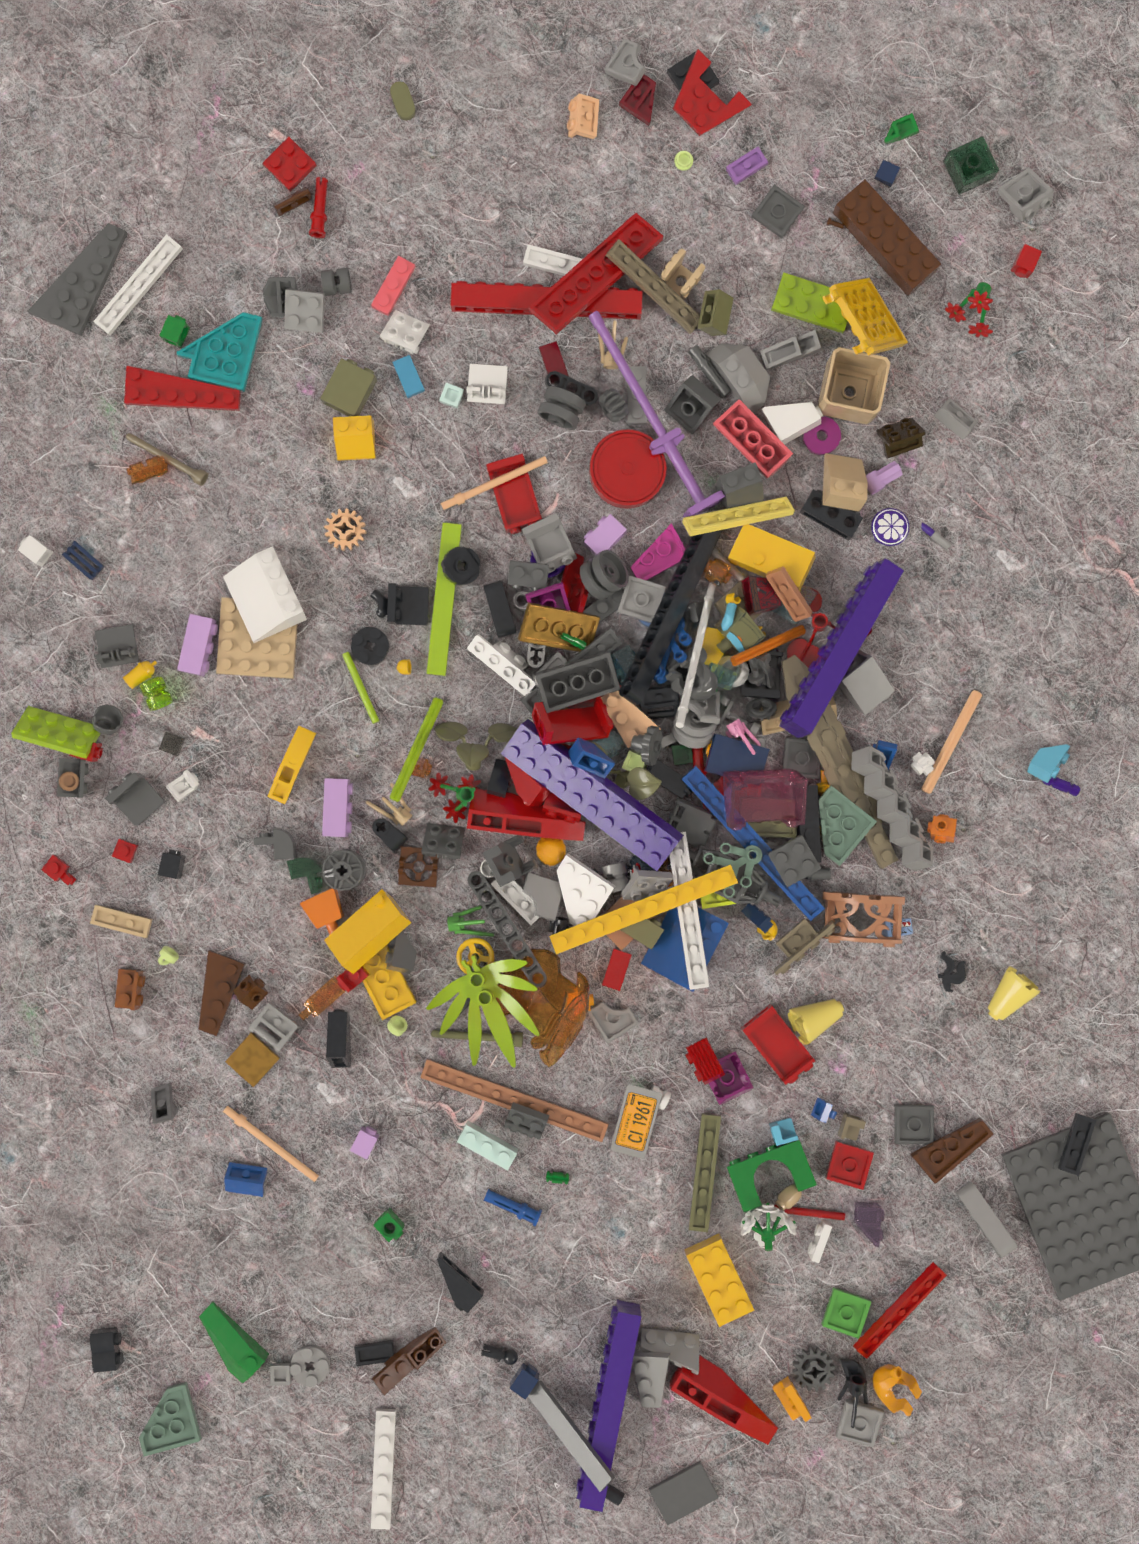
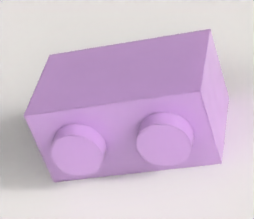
[584,514,627,555]

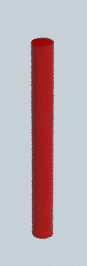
[774,1204,845,1221]

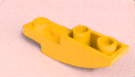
[267,725,317,804]

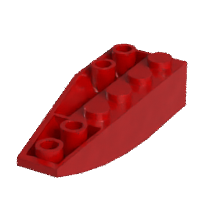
[467,788,586,841]
[669,1354,778,1445]

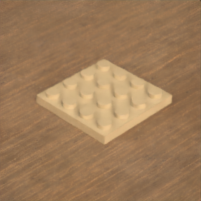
[216,597,298,679]

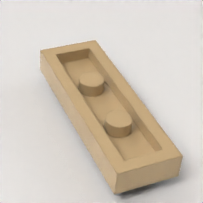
[90,905,153,938]

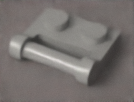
[248,1002,300,1053]

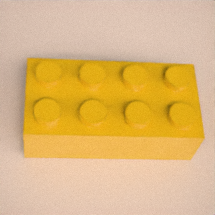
[684,1233,755,1327]

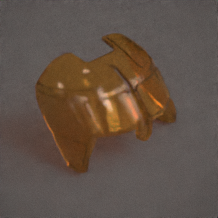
[496,949,590,1067]

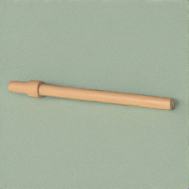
[441,456,548,510]
[223,1106,319,1182]

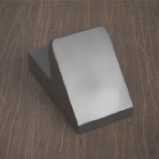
[151,1084,178,1125]

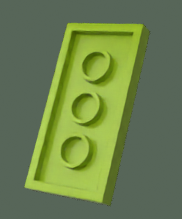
[771,272,848,334]
[11,706,101,759]

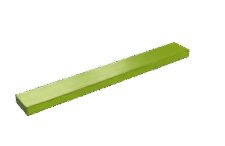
[426,523,462,676]

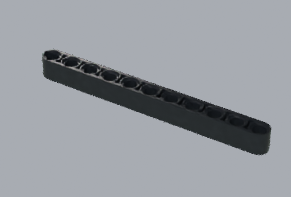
[619,512,723,705]

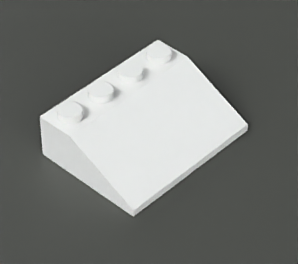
[223,546,307,643]

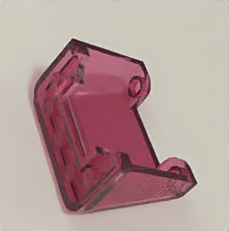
[723,769,808,830]

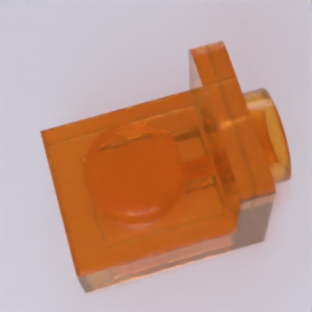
[411,759,432,779]

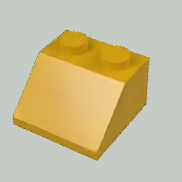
[333,415,376,461]

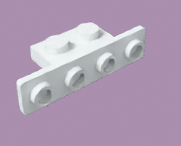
[467,634,535,696]

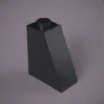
[326,1009,351,1068]

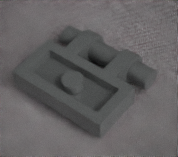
[504,1102,549,1139]

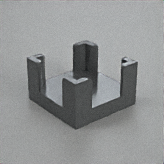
[483,835,538,887]

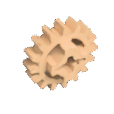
[324,508,366,551]

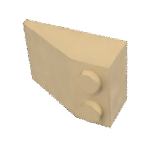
[822,453,868,511]

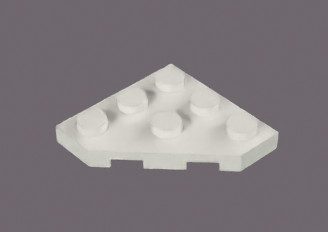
[557,854,616,926]

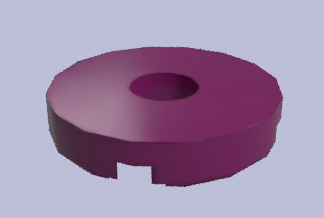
[803,416,841,455]

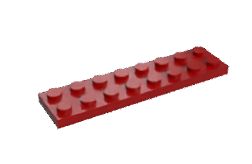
[529,213,663,335]

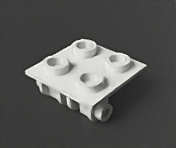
[380,310,430,354]
[467,364,508,404]

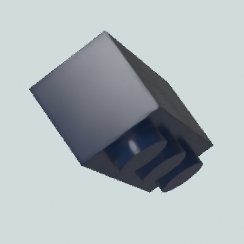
[741,903,773,933]

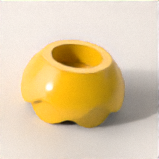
[757,919,778,941]

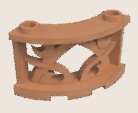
[822,892,905,947]

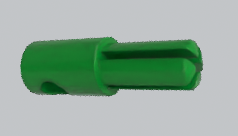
[561,633,586,650]

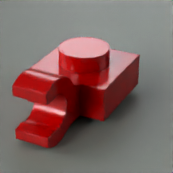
[41,855,77,885]

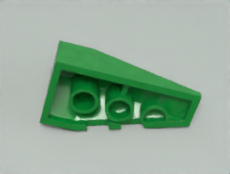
[199,1302,269,1384]

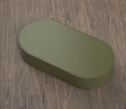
[390,81,416,121]

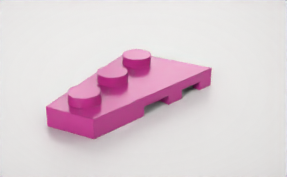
[630,523,686,581]

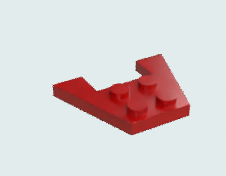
[672,49,752,136]

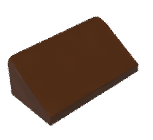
[273,187,312,216]

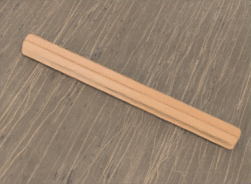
[921,690,982,794]

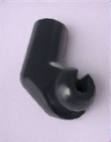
[370,589,388,618]

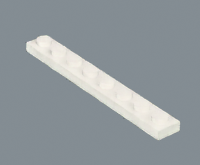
[670,832,709,990]

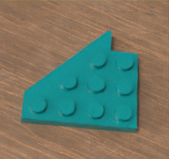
[176,312,263,392]

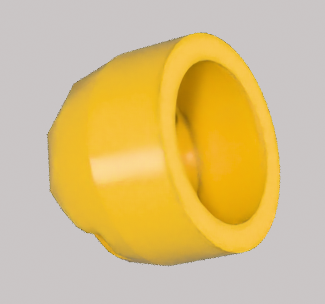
[397,659,412,675]

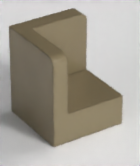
[837,1113,866,1141]

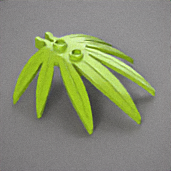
[426,955,540,1068]

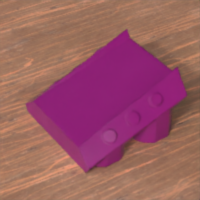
[709,1051,754,1105]

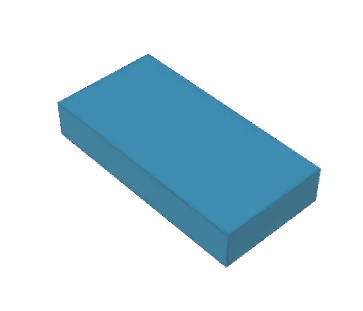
[392,355,425,398]

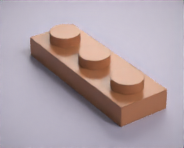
[765,566,813,622]

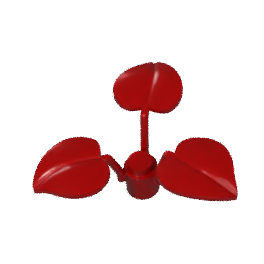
[787,585,872,668]

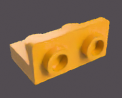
[772,1376,812,1422]

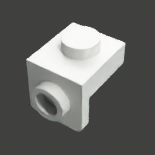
[166,770,199,802]

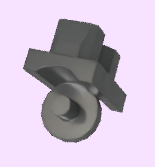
[748,652,775,688]

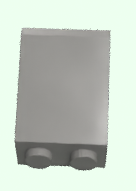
[838,650,895,715]

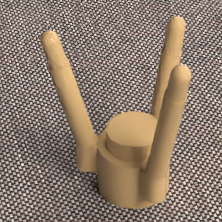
[598,320,628,370]
[366,783,413,826]

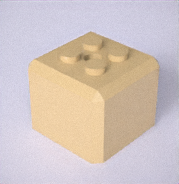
[817,347,891,425]

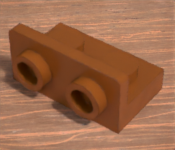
[115,968,145,1011]

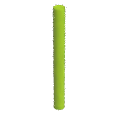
[342,652,380,724]

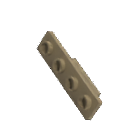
[774,918,836,975]

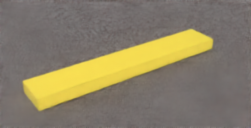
[682,496,795,536]

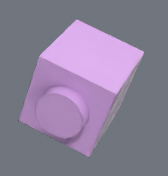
[350,1126,379,1160]

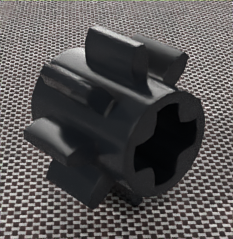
[549,916,572,935]

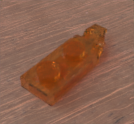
[298,975,346,1020]

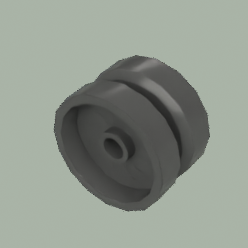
[537,386,586,430]
[580,549,629,600]

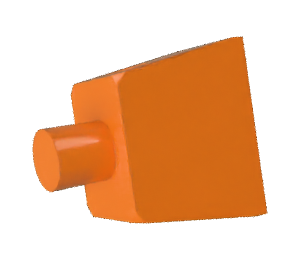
[300,888,344,935]

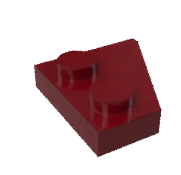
[619,74,656,126]

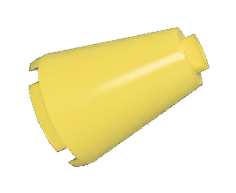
[987,966,1041,1020]
[788,999,844,1045]

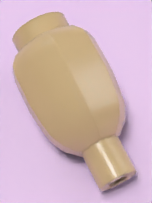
[775,1184,802,1211]

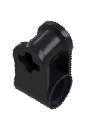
[372,818,408,853]

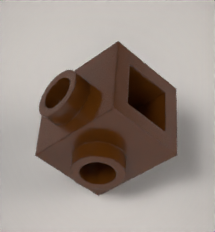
[233,974,268,1010]

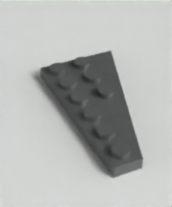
[27,223,128,336]

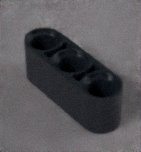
[545,371,598,406]
[483,580,517,638]

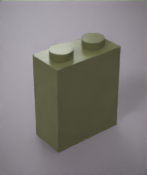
[320,358,377,417]

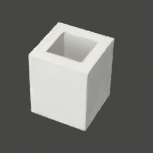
[18,535,53,567]

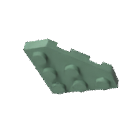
[818,785,877,866]
[139,1382,202,1457]

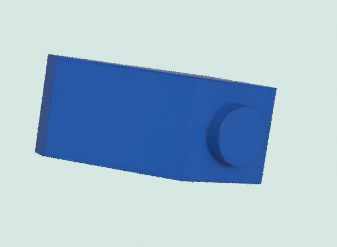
[568,737,615,779]

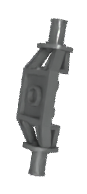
[688,846,783,907]

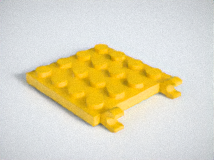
[822,278,908,355]

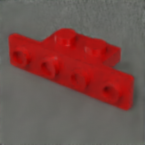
[561,553,589,613]

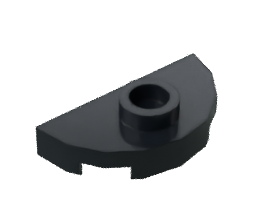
[840,1358,866,1397]

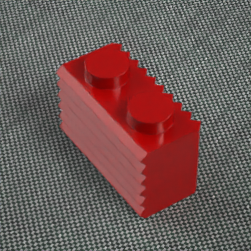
[685,1037,725,1085]

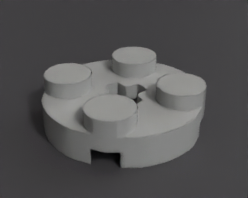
[290,1345,330,1387]

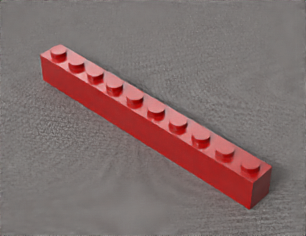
[450,281,642,320]

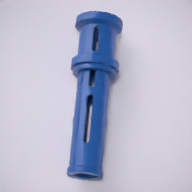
[483,1189,542,1227]

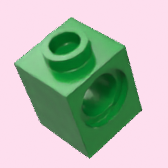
[159,315,190,349]
[373,1207,405,1242]

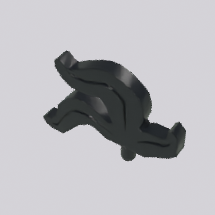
[938,951,966,993]

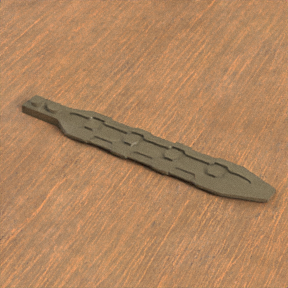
[782,655,898,869]

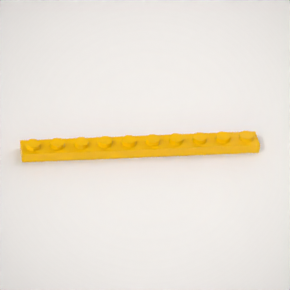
[549,865,738,954]

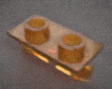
[126,455,168,485]

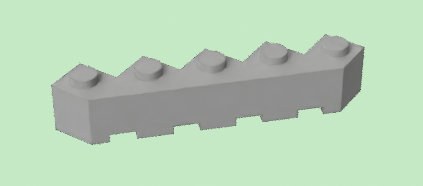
[851,746,933,871]

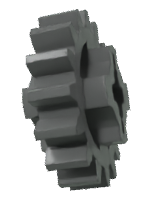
[792,1347,835,1392]

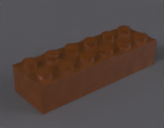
[833,179,941,296]

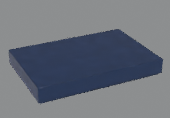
[704,734,770,786]

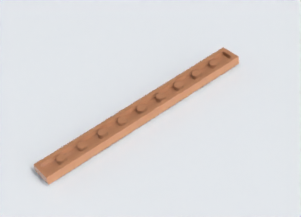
[420,1058,609,1142]

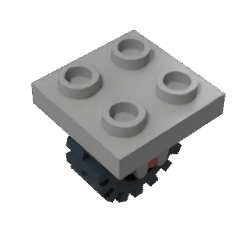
[621,855,673,901]

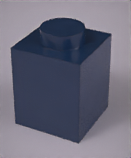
[509,1363,539,1400]

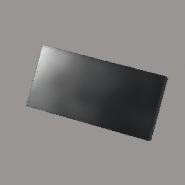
[486,759,511,798]
[354,1340,395,1366]

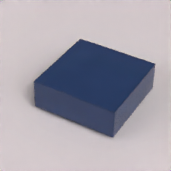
[874,159,900,187]

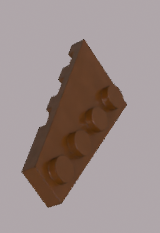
[198,950,246,1036]
[910,1118,994,1184]

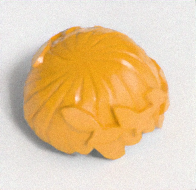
[536,838,566,866]

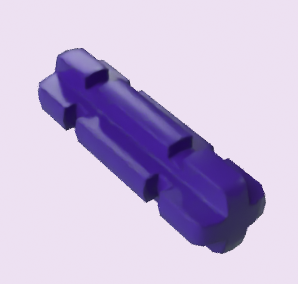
[1042,777,1080,796]

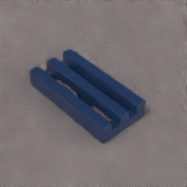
[62,541,105,580]

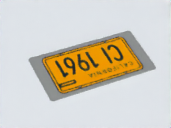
[611,1084,662,1159]

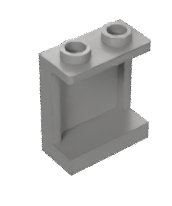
[522,513,577,573]

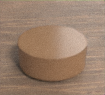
[58,772,79,791]

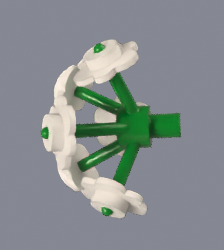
[740,1203,797,1251]

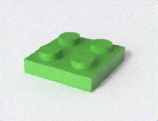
[821,1287,871,1339]

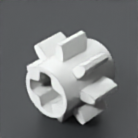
[911,752,935,776]

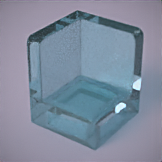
[709,662,738,691]

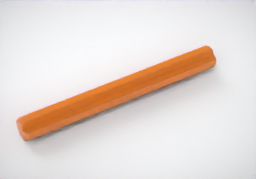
[730,625,806,666]

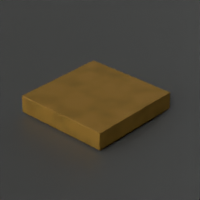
[225,1032,280,1087]

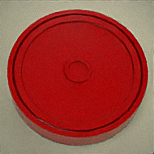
[589,429,666,509]

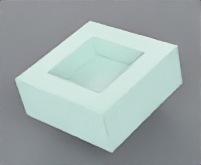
[439,383,464,409]

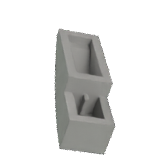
[760,330,824,369]

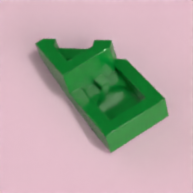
[884,113,919,144]

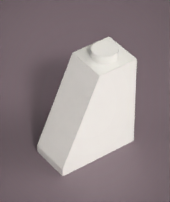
[762,402,823,444]

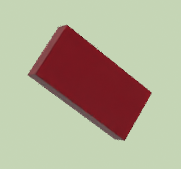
[539,341,569,384]

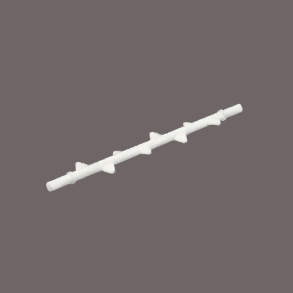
[676,583,716,728]

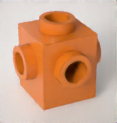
[927,814,957,844]

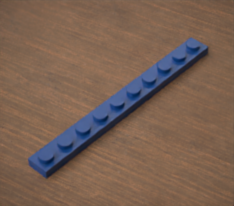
[681,765,825,921]

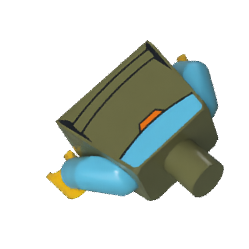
[716,593,766,654]

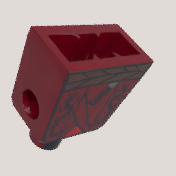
[741,576,782,616]

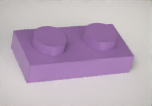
[726,147,768,185]

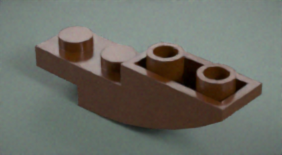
[371,1327,447,1396]

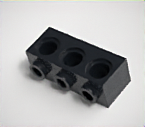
[799,489,863,541]

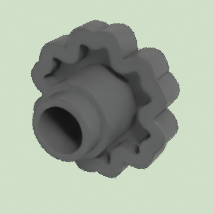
[631,726,663,766]

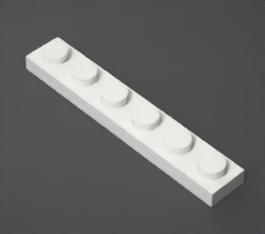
[93,234,183,336]
[371,1408,396,1530]

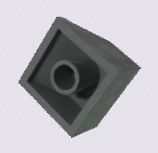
[664,375,721,435]

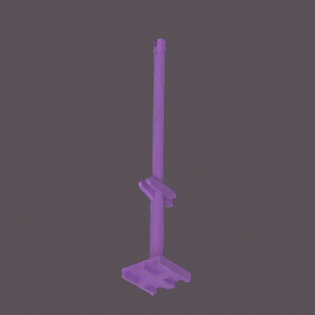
[589,311,725,517]

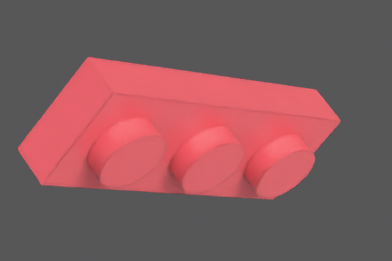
[371,256,416,316]

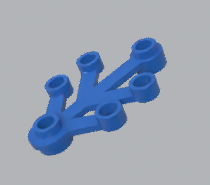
[653,617,692,684]

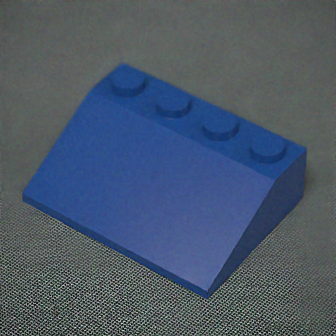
[641,907,729,992]

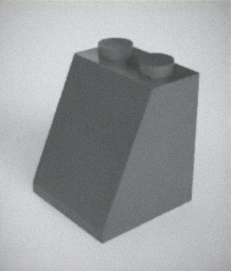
[715,462,764,509]

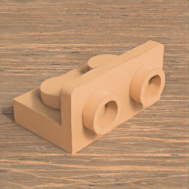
[567,93,599,139]

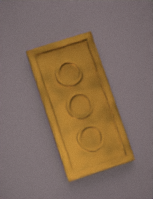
[518,602,600,652]

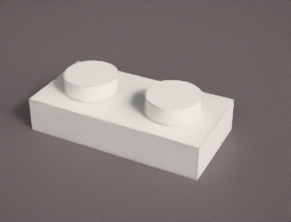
[808,1219,832,1263]

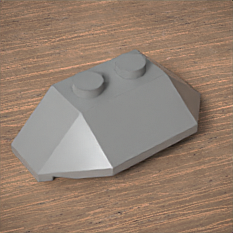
[705,343,770,413]

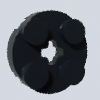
[441,547,481,585]
[351,627,390,666]

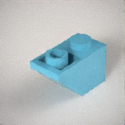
[1027,744,1070,783]

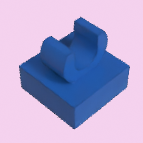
[811,1097,837,1123]

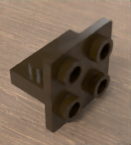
[876,418,926,459]

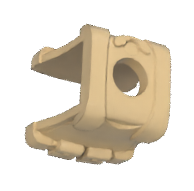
[661,249,705,300]

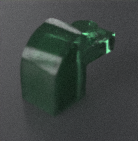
[287,857,323,894]

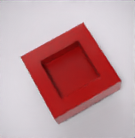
[112,838,138,863]

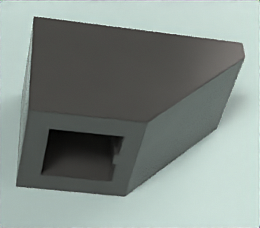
[385,931,417,974]

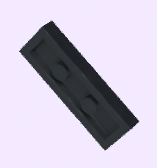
[1058,1113,1097,1176]

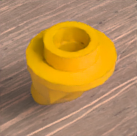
[816,770,830,797]

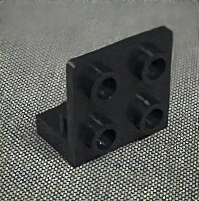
[387,583,429,626]

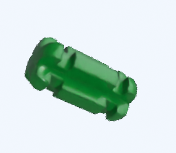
[546,1171,569,1185]

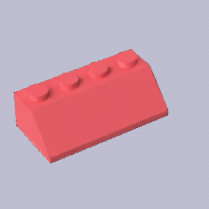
[713,399,793,478]

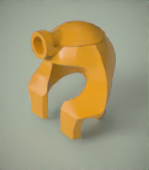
[872,1364,922,1416]

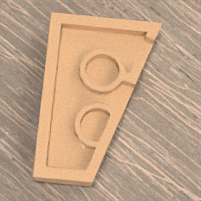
[601,691,661,748]

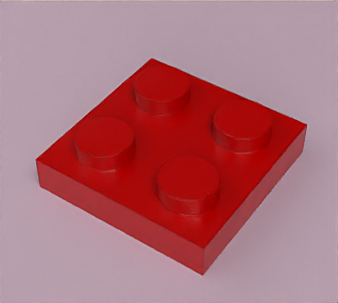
[262,137,317,192]
[825,1141,874,1190]

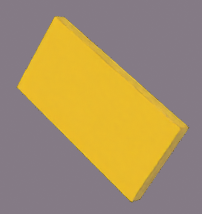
[362,944,417,1021]

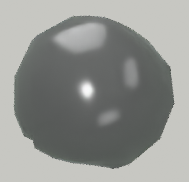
[92,704,124,735]

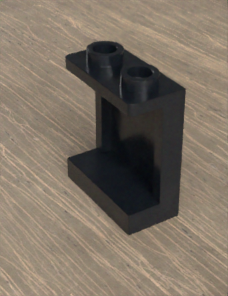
[740,648,783,700]

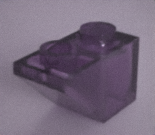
[854,1202,884,1247]

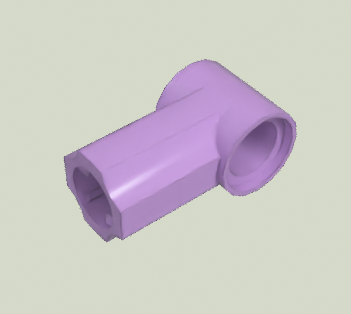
[866,461,903,495]

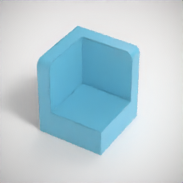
[769,1118,799,1146]

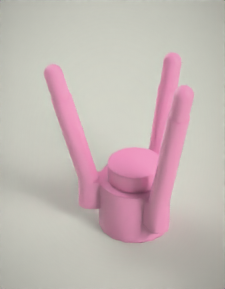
[725,719,761,755]

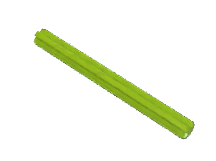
[390,697,443,802]

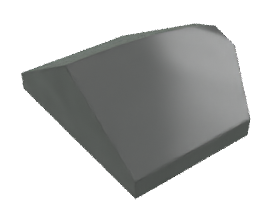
[263,277,298,317]

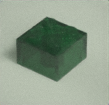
[943,136,999,195]

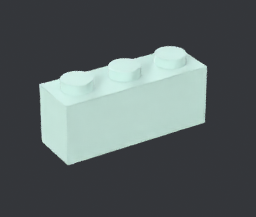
[457,1121,518,1171]

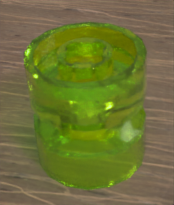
[139,676,173,711]

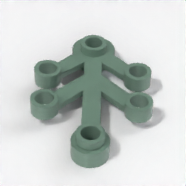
[703,842,762,898]

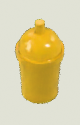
[123,661,157,689]

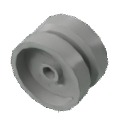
[672,705,717,749]

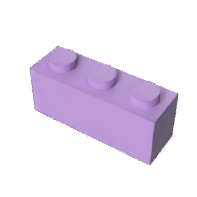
[177,614,218,677]
[322,778,353,837]

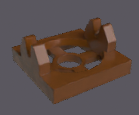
[398,846,439,888]

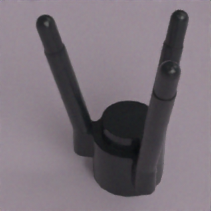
[837,1374,868,1429]

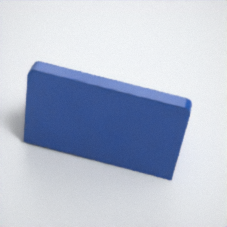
[224,1162,267,1197]

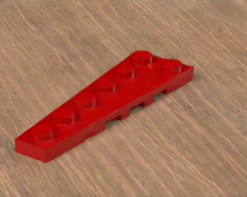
[124,366,241,411]

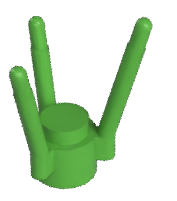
[447,906,494,937]

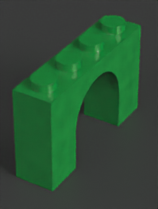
[727,1140,817,1212]

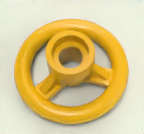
[456,938,495,974]

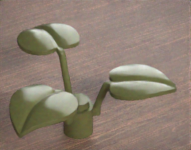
[434,722,517,771]
[586,740,662,827]

